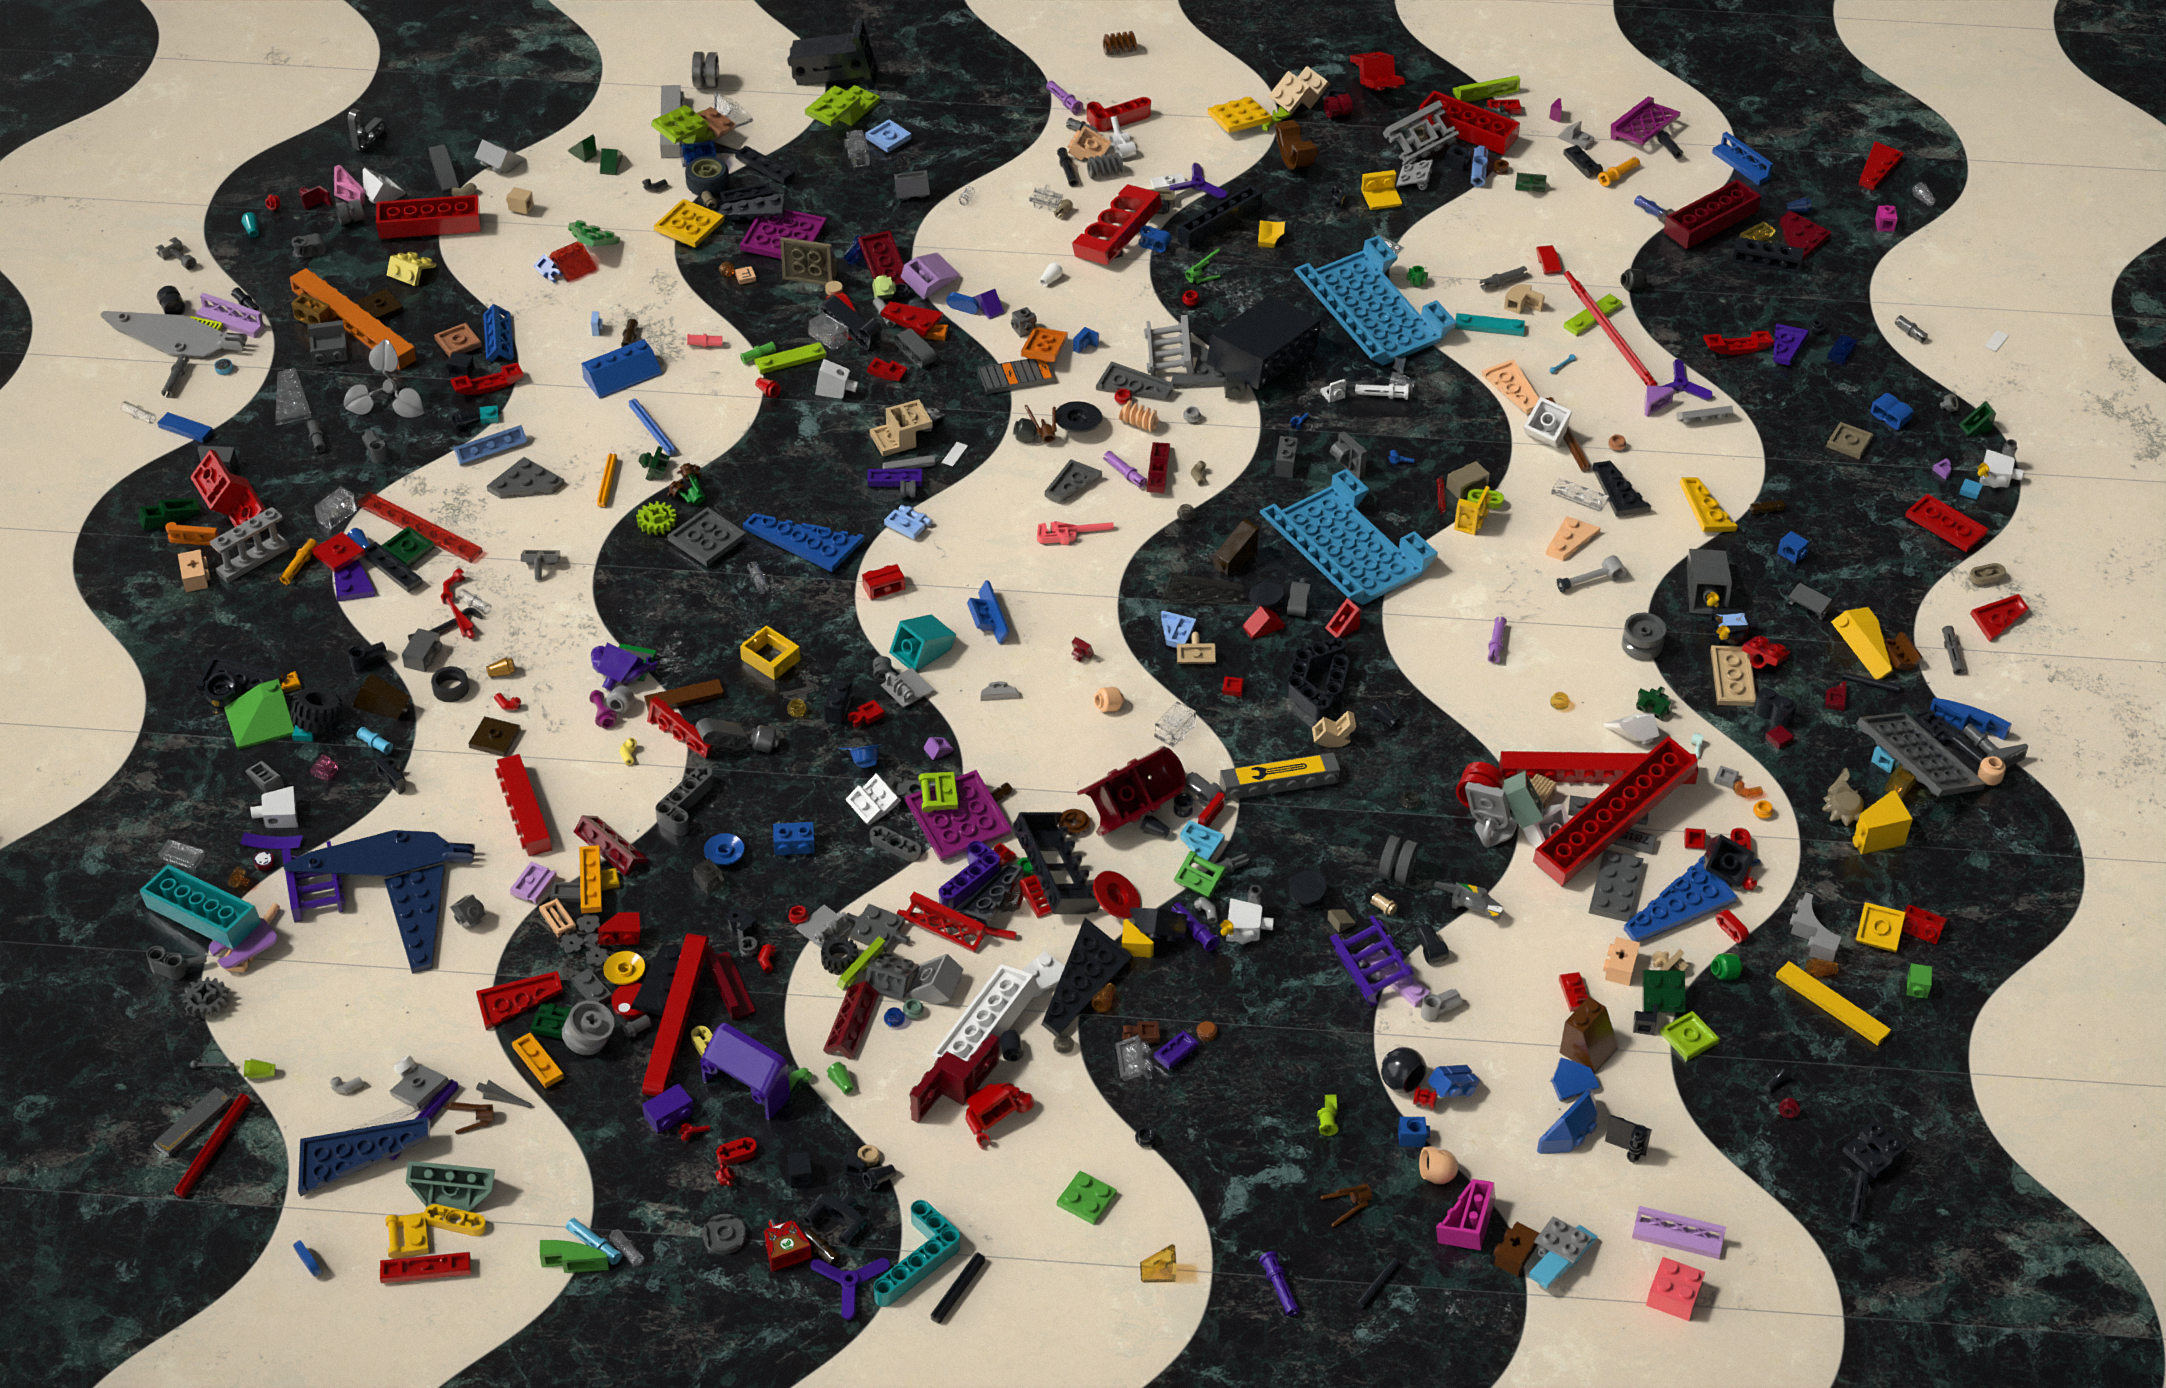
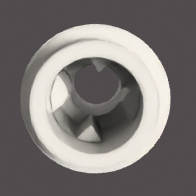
[1039,262,1063,286]

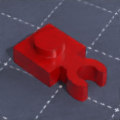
[848,700,884,728]

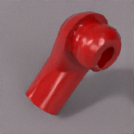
[494,693,521,710]
[1741,866,1757,890]
[758,944,776,973]

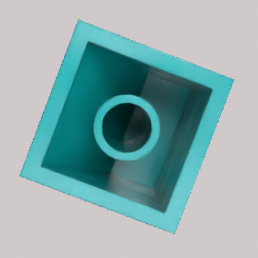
[889,614,956,672]

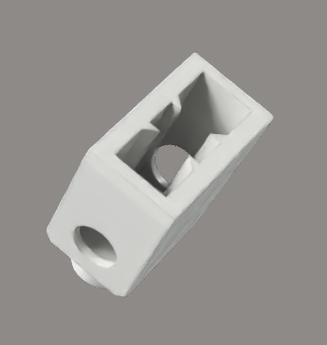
[815,359,858,399]
[250,786,298,828]

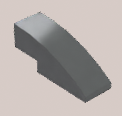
[429,144,459,192]

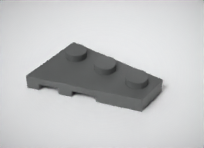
[1045,459,1102,503]

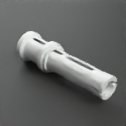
[1355,383,1409,400]

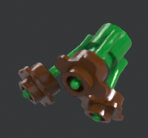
[667,463,706,505]

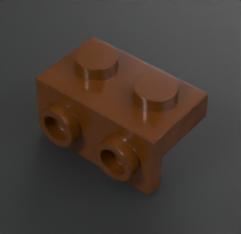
[1884,632,1922,671]

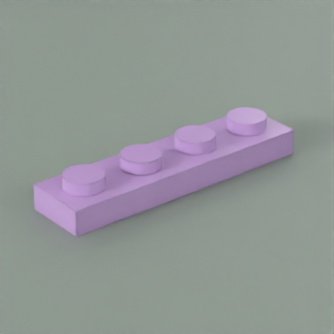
[1360,943,1430,1007]

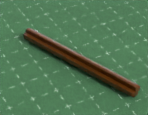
[1545,397,1591,472]

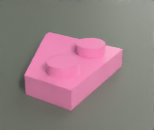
[334,165,365,206]

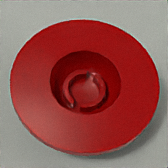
[1093,871,1140,919]

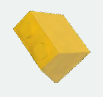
[1853,790,1912,855]

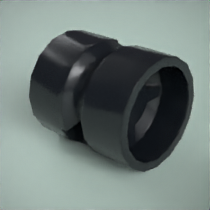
[157,285,186,315]

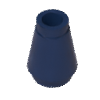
[1786,197,1812,214]

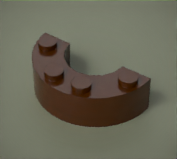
[1276,120,1318,169]

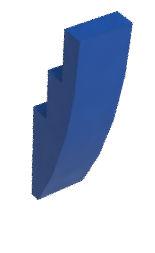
[1930,698,2012,740]

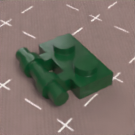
[530,1003,573,1039]

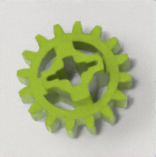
[636,501,677,535]

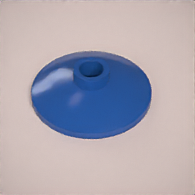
[704,833,744,865]

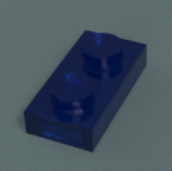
[1827,334,1857,365]

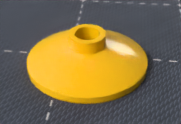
[603,951,645,985]

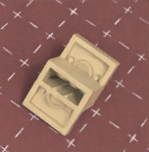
[1269,66,1330,114]
[870,399,932,457]

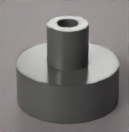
[1940,394,1958,412]

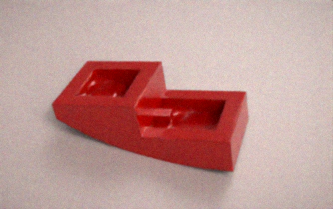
[1536,245,1562,275]
[867,357,907,381]

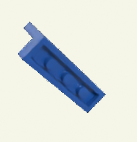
[1712,132,1773,185]
[483,304,514,362]

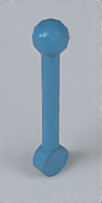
[1549,354,1576,374]

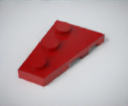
[1970,594,2029,642]

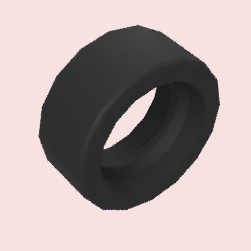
[431,666,469,702]

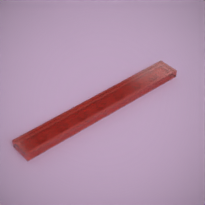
[357,492,483,563]

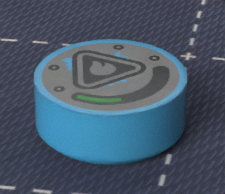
[214,359,233,375]

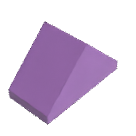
[1644,385,1674,416]

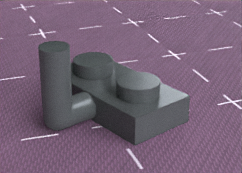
[521,550,561,580]

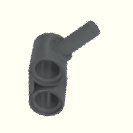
[1287,578,1311,617]
[146,946,207,980]

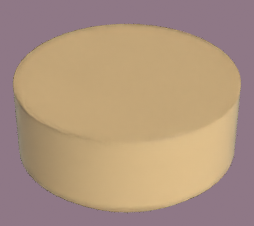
[825,281,843,295]
[858,1145,879,1167]

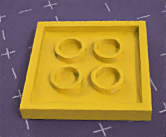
[1207,97,1272,133]
[654,199,725,248]

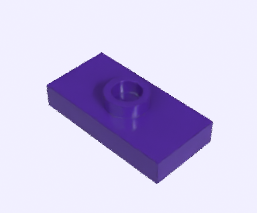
[1154,1030,1199,1070]

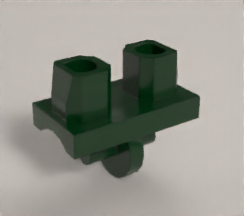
[1515,172,1547,192]
[638,446,670,481]
[1636,686,1672,720]

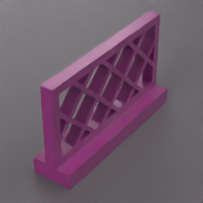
[1611,96,1681,145]

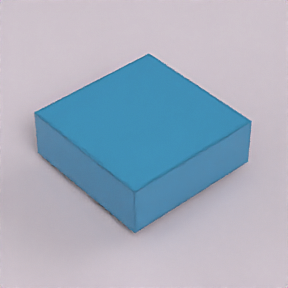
[1959,479,1983,500]

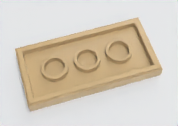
[1710,646,1756,706]

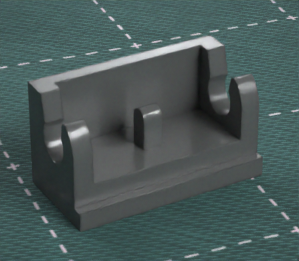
[1788,583,1832,620]

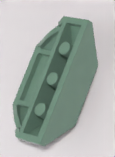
[405,1161,495,1211]

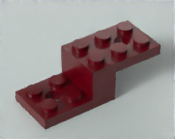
[909,1034,999,1123]

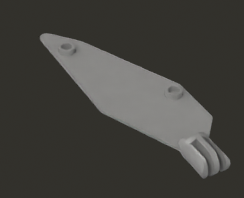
[101,311,247,357]

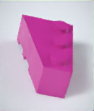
[1436,1179,1496,1250]

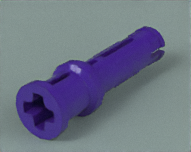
[1171,902,1220,952]
[1259,1251,1300,1316]

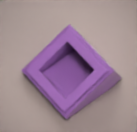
[924,737,953,760]

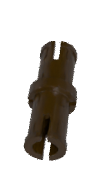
[621,319,638,347]
[803,1228,841,1266]

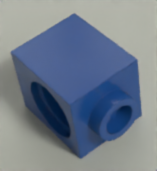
[1777,531,1809,564]
[1398,1117,1430,1147]

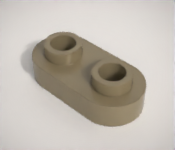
[1969,563,2006,585]

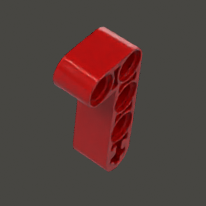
[1086,97,1151,132]

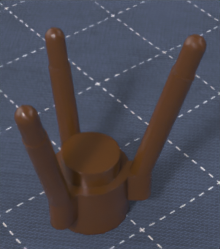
[1025,405,1057,443]
[445,1102,494,1134]
[1320,1183,1372,1227]

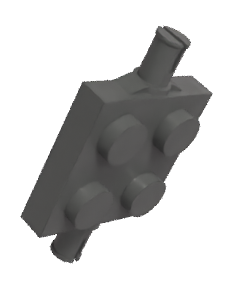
[847,903,910,953]

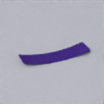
[241,832,303,849]

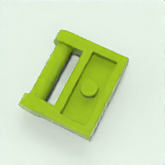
[918,772,958,813]

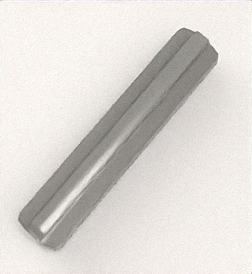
[882,455,936,469]

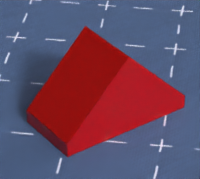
[1325,598,1361,638]
[1243,606,1285,639]

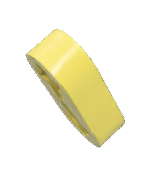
[691,1026,713,1057]

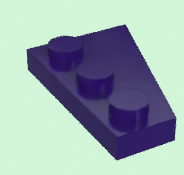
[1773,324,1809,365]

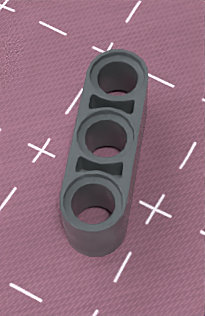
[894,328,937,368]
[696,718,750,749]

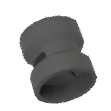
[873,656,892,683]

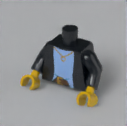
[1706,592,1758,646]

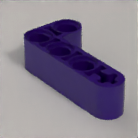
[938,841,1000,910]

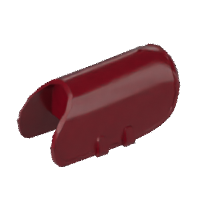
[1077,746,1186,836]

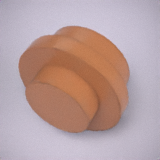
[1608,434,1626,451]

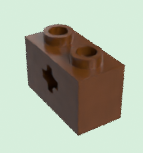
[1493,1221,1540,1277]

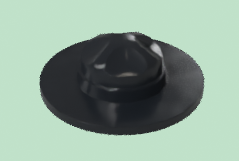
[1056,401,1102,433]

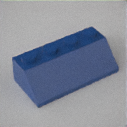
[581,339,662,399]

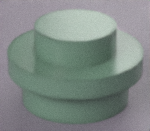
[903,999,924,1019]

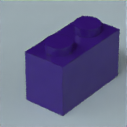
[642,1084,694,1133]

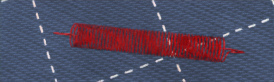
[1437,476,1446,514]

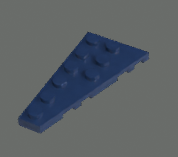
[384,864,445,974]
[298,1117,430,1197]

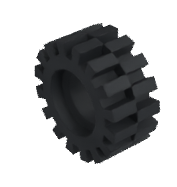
[821,936,858,975]

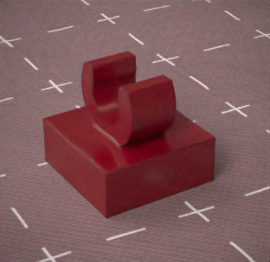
[1071,636,1094,662]

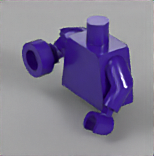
[591,642,657,691]

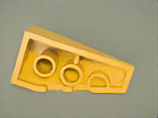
[1832,607,1893,680]

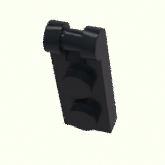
[1563,145,1603,178]

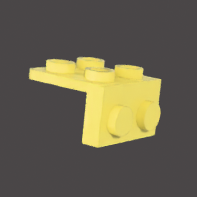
[387,252,436,286]

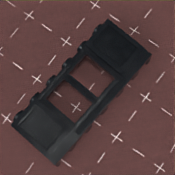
[1012,812,1100,915]

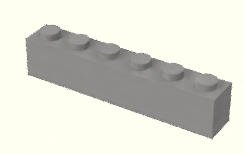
[660,85,685,158]

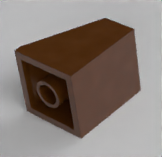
[1559,997,1618,1074]

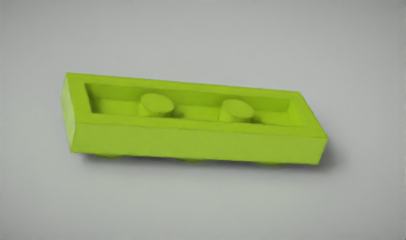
[836,936,885,990]

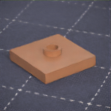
[434,323,482,358]

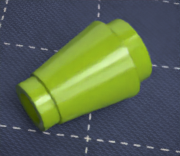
[244,1058,275,1079]

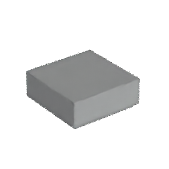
[1714,766,1739,789]

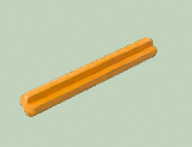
[597,453,618,507]

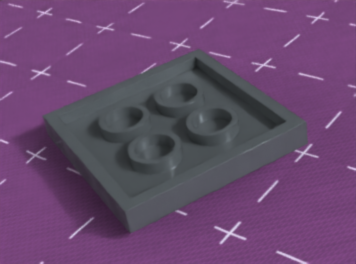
[668,507,746,566]

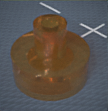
[228,866,250,888]

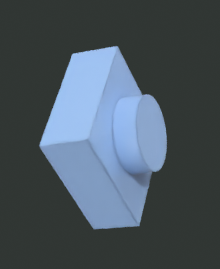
[591,311,603,336]

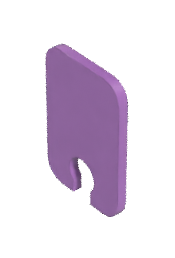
[209,918,278,969]

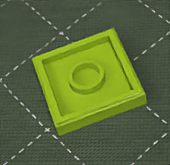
[1660,1011,1720,1061]

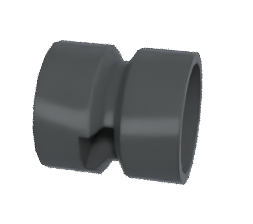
[335,199,364,225]

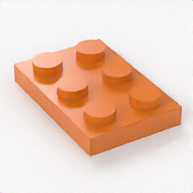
[1021,327,1068,362]

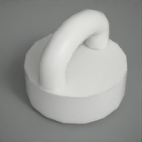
[393,1055,417,1078]

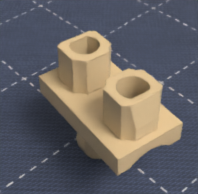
[1652,949,1689,971]

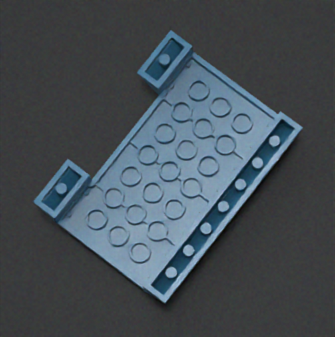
[1294,235,1457,365]
[1260,469,1438,605]

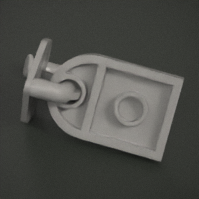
[1465,782,1517,848]

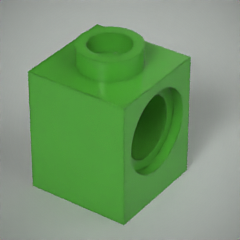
[1907,963,1932,998]

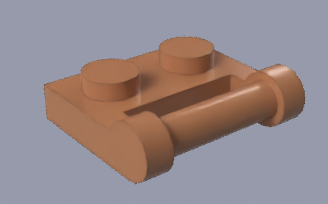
[697,107,736,138]

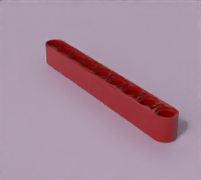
[642,933,709,1097]

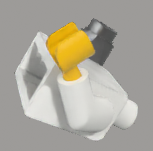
[1977,439,2024,488]
[1220,885,1274,944]

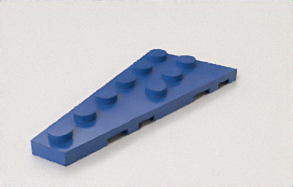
[743,513,865,572]
[1624,856,1737,942]

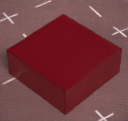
[1765,725,1794,750]

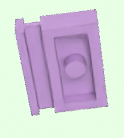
[510,862,557,904]

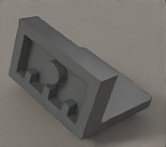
[865,953,919,1000]

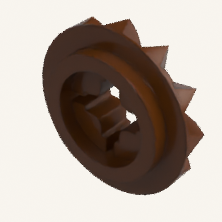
[1058,809,1090,836]

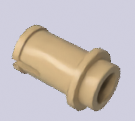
[1371,893,1397,916]

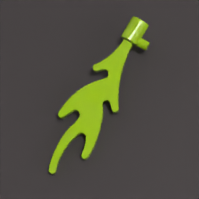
[1262,106,1293,131]

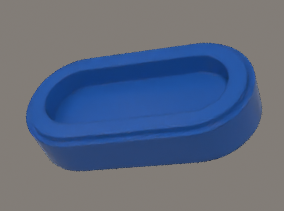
[946,292,979,314]
[293,1240,322,1277]

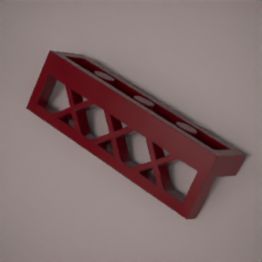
[573,815,649,876]
[823,981,879,1059]

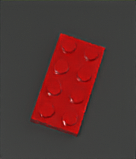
[1905,493,1988,552]

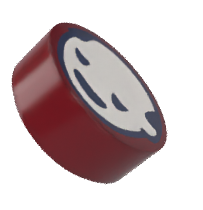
[253,851,275,871]

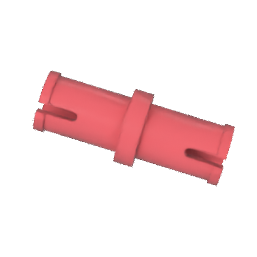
[687,333,723,347]

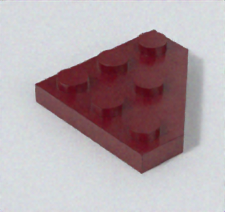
[1779,211,1831,261]

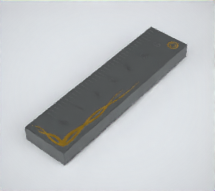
[153,1087,232,1158]

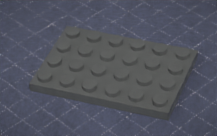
[1856,712,1987,796]

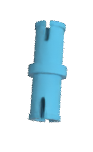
[357,727,393,755]

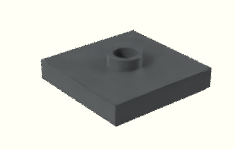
[390,1064,449,1109]

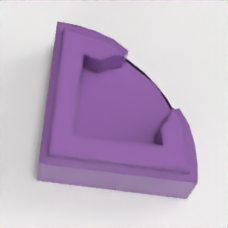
[1933,458,1951,480]

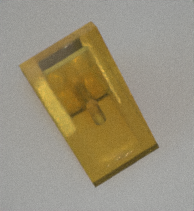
[1140,1244,1176,1283]

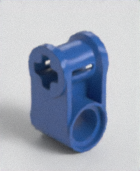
[1138,225,1172,253]

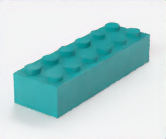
[139,864,262,949]

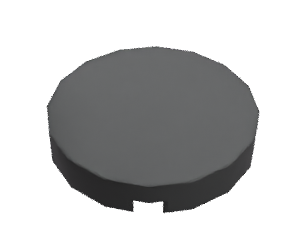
[702,1214,746,1254]

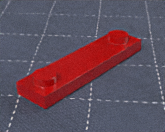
[380,1252,471,1283]

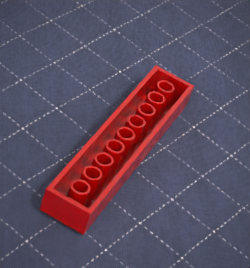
[1533,736,1698,887]

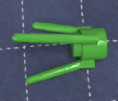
[1185,249,1221,284]

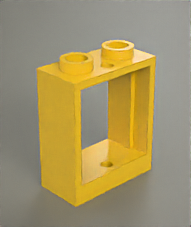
[740,625,801,681]

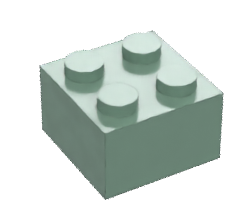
[1502,771,1544,829]

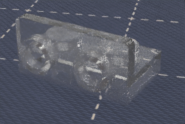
[1116,1035,1153,1081]

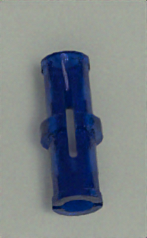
[1634,195,1667,219]

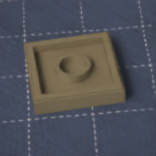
[1826,422,1873,459]

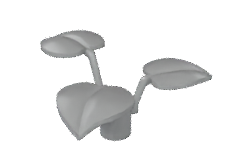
[344,339,425,418]

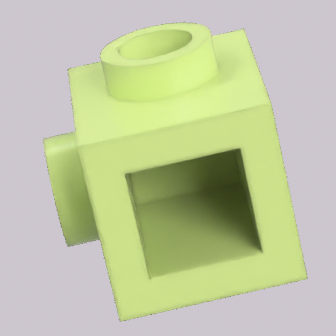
[872,275,896,300]

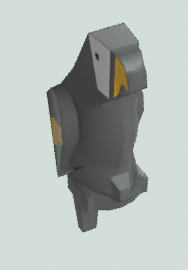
[1434,881,1503,920]

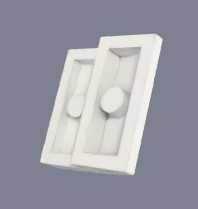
[845,774,901,825]

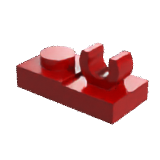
[1559,972,1588,1012]

